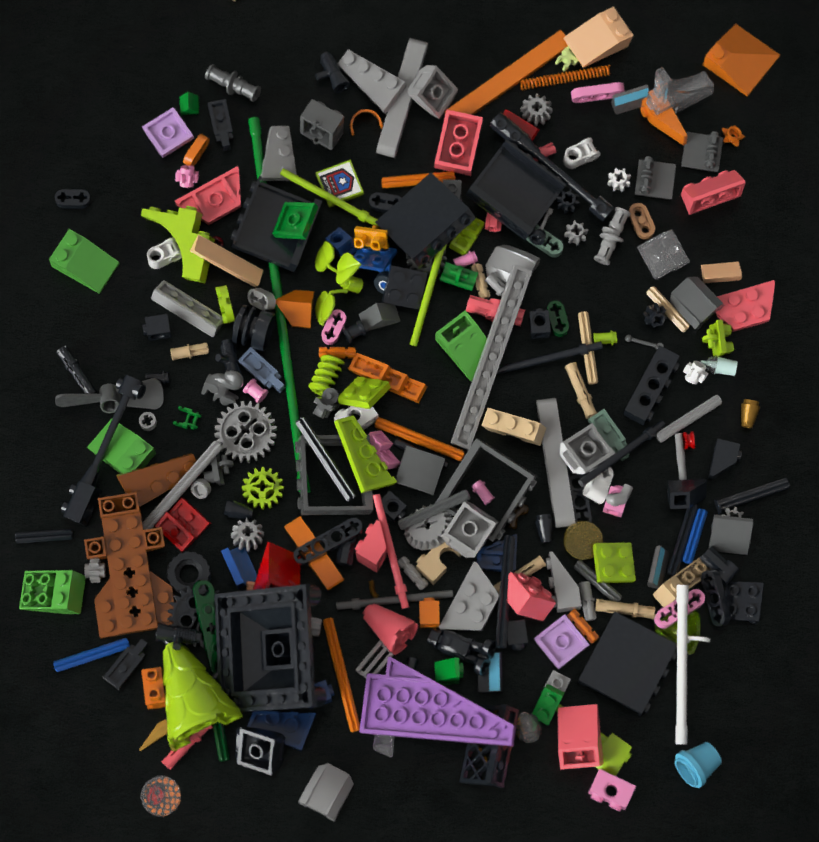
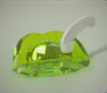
[655,610,710,655]

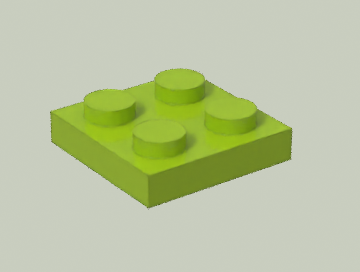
[337,377,391,409]
[593,543,636,583]

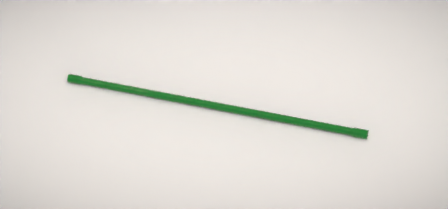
[248,117,310,494]

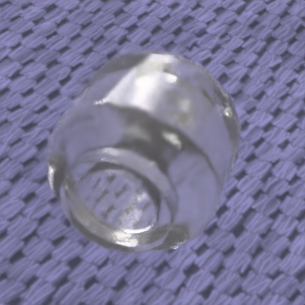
[515,712,542,743]

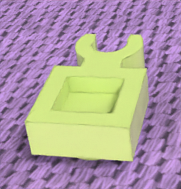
[555,46,579,71]

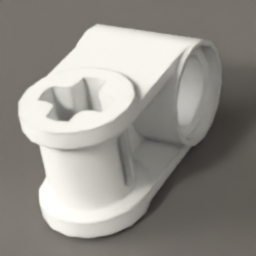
[563,138,600,169]
[147,237,182,269]
[583,467,613,504]

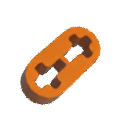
[183,134,210,167]

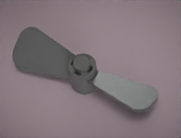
[55,378,163,413]

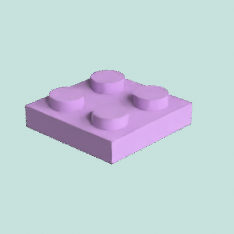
[142,107,194,158]
[534,614,589,670]

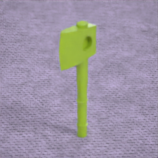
[556,704,632,777]

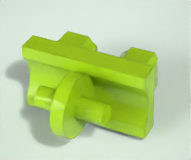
[702,320,734,358]

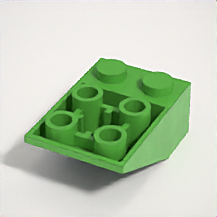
[435,310,487,382]
[19,570,86,614]

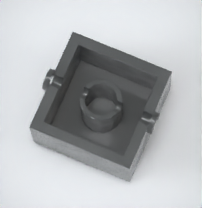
[300,99,344,150]

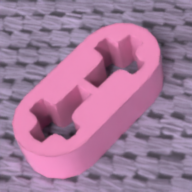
[321,309,346,345]

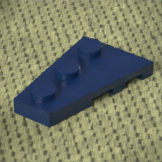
[247,711,316,751]

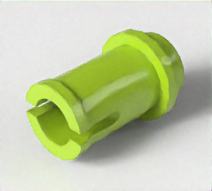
[593,330,617,345]

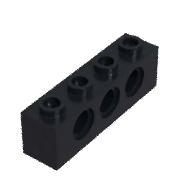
[623,345,681,426]

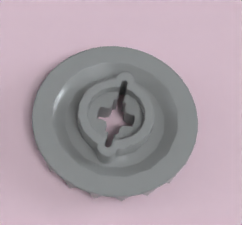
[404,504,452,550]

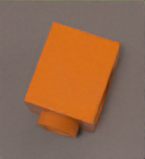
[419,598,440,628]

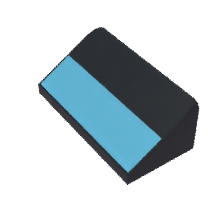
[477,652,502,694]

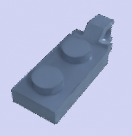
[238,347,285,393]

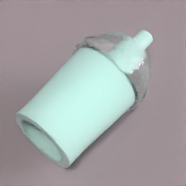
[701,355,737,376]

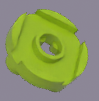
[215,285,235,324]

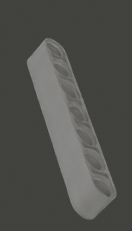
[376,38,428,158]
[536,398,575,528]

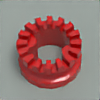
[683,431,695,449]

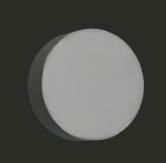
[191,479,211,499]

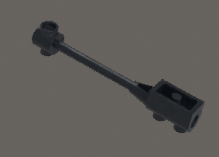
[489,112,615,222]
[61,375,146,527]

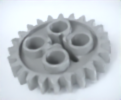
[214,401,277,463]

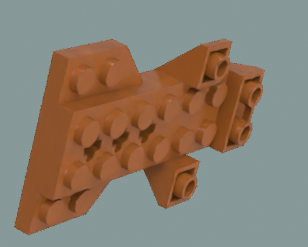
[84,492,174,639]

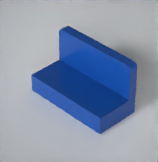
[221,547,257,589]

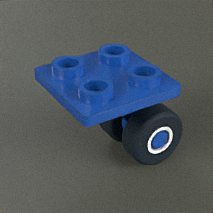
[354,246,399,294]

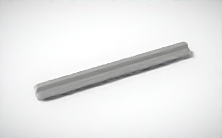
[143,441,223,530]

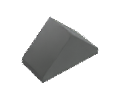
[359,303,400,332]

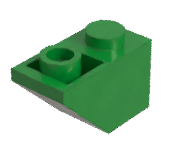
[434,657,463,685]

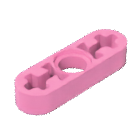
[571,83,625,103]
[654,589,705,629]

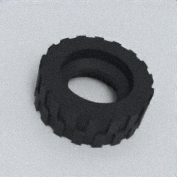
[167,551,211,595]

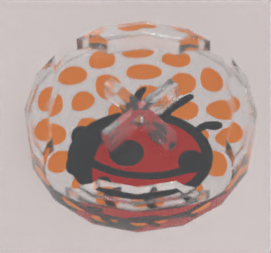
[141,776,181,817]

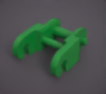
[173,406,201,430]

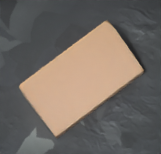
[701,262,742,283]

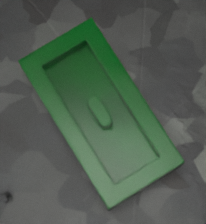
[531,684,565,725]

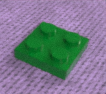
[272,202,318,239]

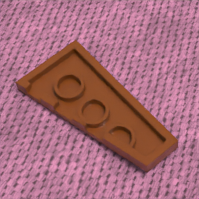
[116,453,196,506]

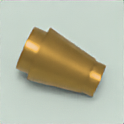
[741,399,760,428]

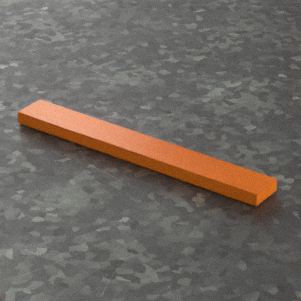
[444,30,568,115]

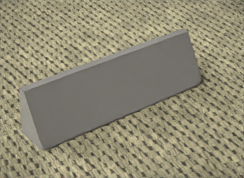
[151,280,224,337]

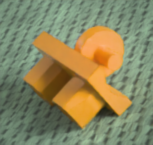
[354,225,389,251]

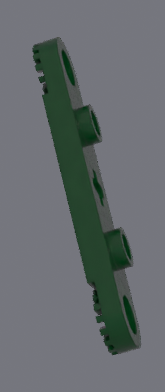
[193,580,217,673]

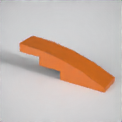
[348,353,427,403]
[284,516,344,590]

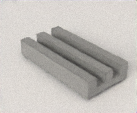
[355,640,394,679]

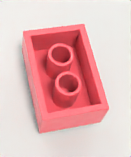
[435,110,483,176]

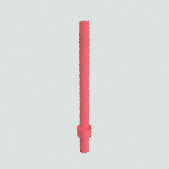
[373,494,409,609]

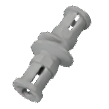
[594,207,631,265]

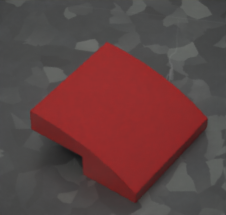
[155,497,211,552]

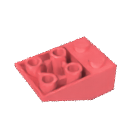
[558,704,604,769]

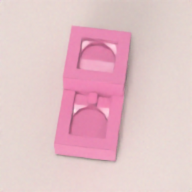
[368,431,401,470]

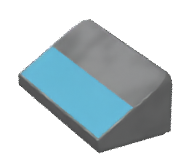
[611,85,650,114]
[647,545,670,589]

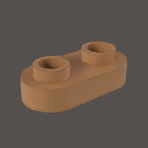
[629,203,655,239]

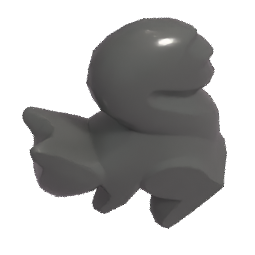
[201,370,243,405]

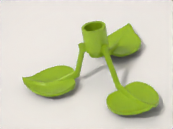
[315,241,363,326]

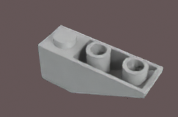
[546,552,582,613]

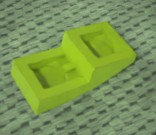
[449,217,485,255]

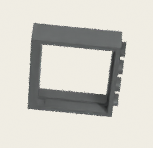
[295,435,373,515]
[435,438,537,542]

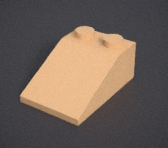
[564,7,634,68]

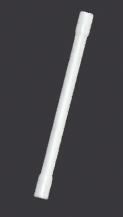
[675,585,689,744]

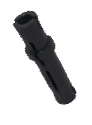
[56,346,98,394]

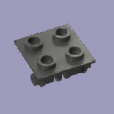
[681,132,723,172]
[635,156,676,199]

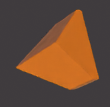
[276,290,314,328]

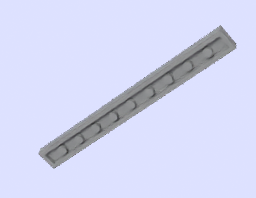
[451,264,532,450]

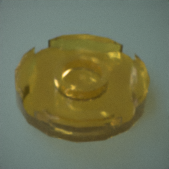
[564,521,603,560]

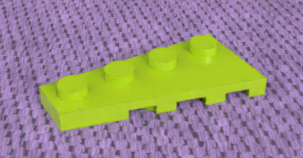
[334,415,397,493]

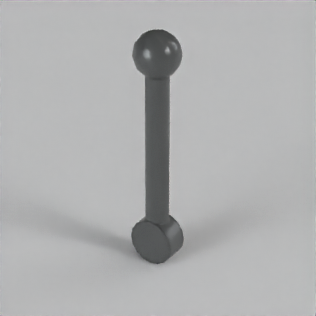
[625,335,664,349]

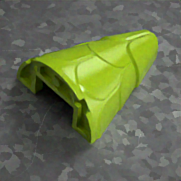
[163,642,243,751]

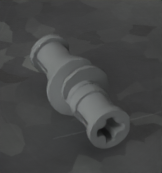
[205,64,261,102]

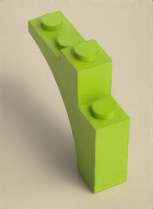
[141,206,215,283]

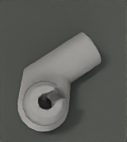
[606,484,633,506]

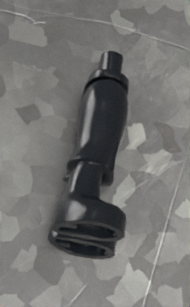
[427,628,496,676]

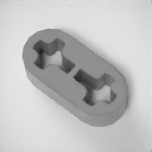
[248,288,276,311]

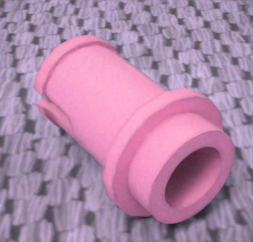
[453,251,478,267]
[472,480,495,505]

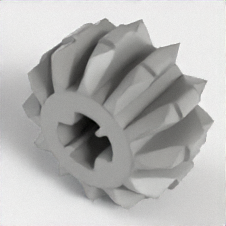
[521,93,552,126]
[231,518,264,552]

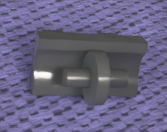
[313,388,340,419]
[203,452,234,486]

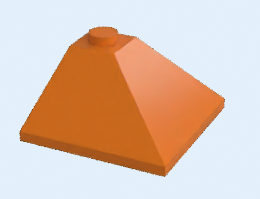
[703,24,780,96]

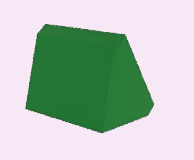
[180,92,199,115]

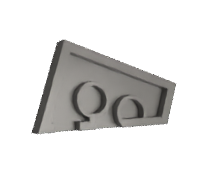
[260,126,296,181]

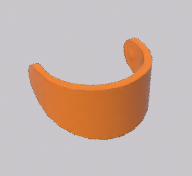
[350,109,383,135]

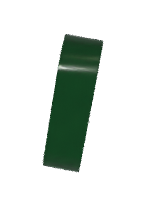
[547,301,569,337]

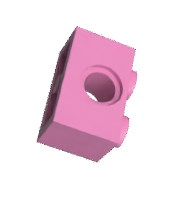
[588,769,636,811]

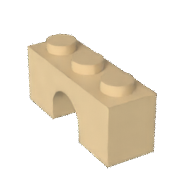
[482,408,546,446]
[416,542,462,585]

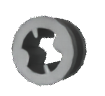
[139,412,157,431]

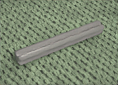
[656,395,722,442]

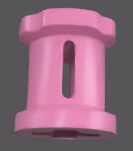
[243,379,269,403]

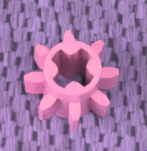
[176,165,199,187]

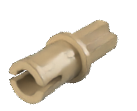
[170,343,209,361]

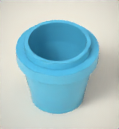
[675,742,722,788]

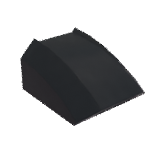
[235,727,286,775]

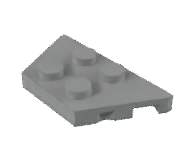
[439,561,499,631]

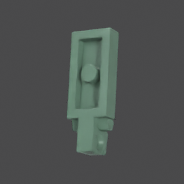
[588,409,629,461]

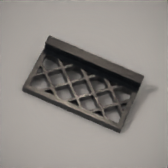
[459,704,519,788]

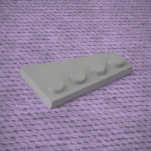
[338,50,407,114]

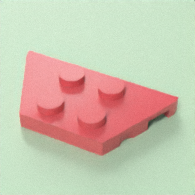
[175,167,241,225]
[716,280,775,332]

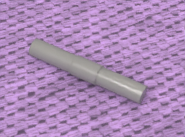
[675,433,687,480]

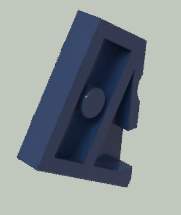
[477,534,517,572]

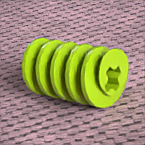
[309,355,345,396]

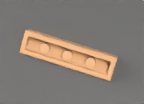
[190,235,263,287]

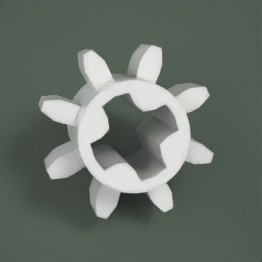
[608,168,631,192]
[683,361,708,384]

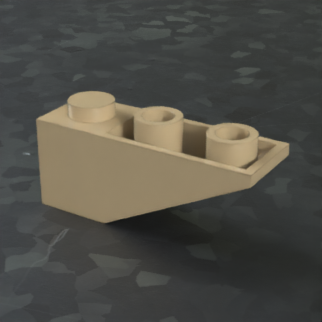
[653,558,710,608]

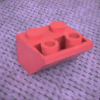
[355,520,387,573]
[507,572,556,621]

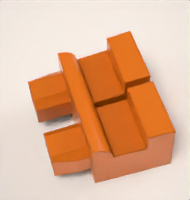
[141,667,165,710]

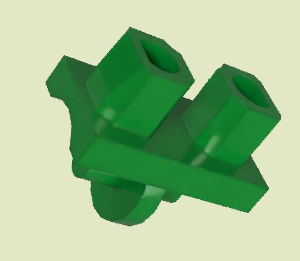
[440,262,478,291]

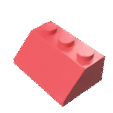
[681,170,746,215]

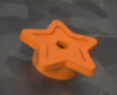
[722,126,745,147]

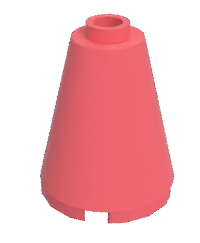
[363,604,418,655]

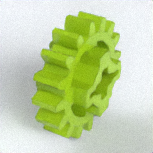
[242,467,284,510]

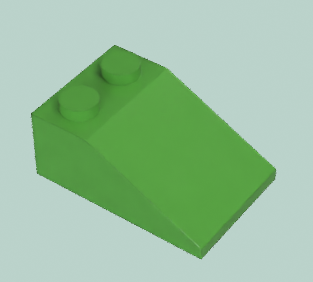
[49,229,120,294]
[87,419,156,474]

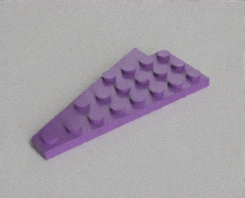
[359,657,516,746]

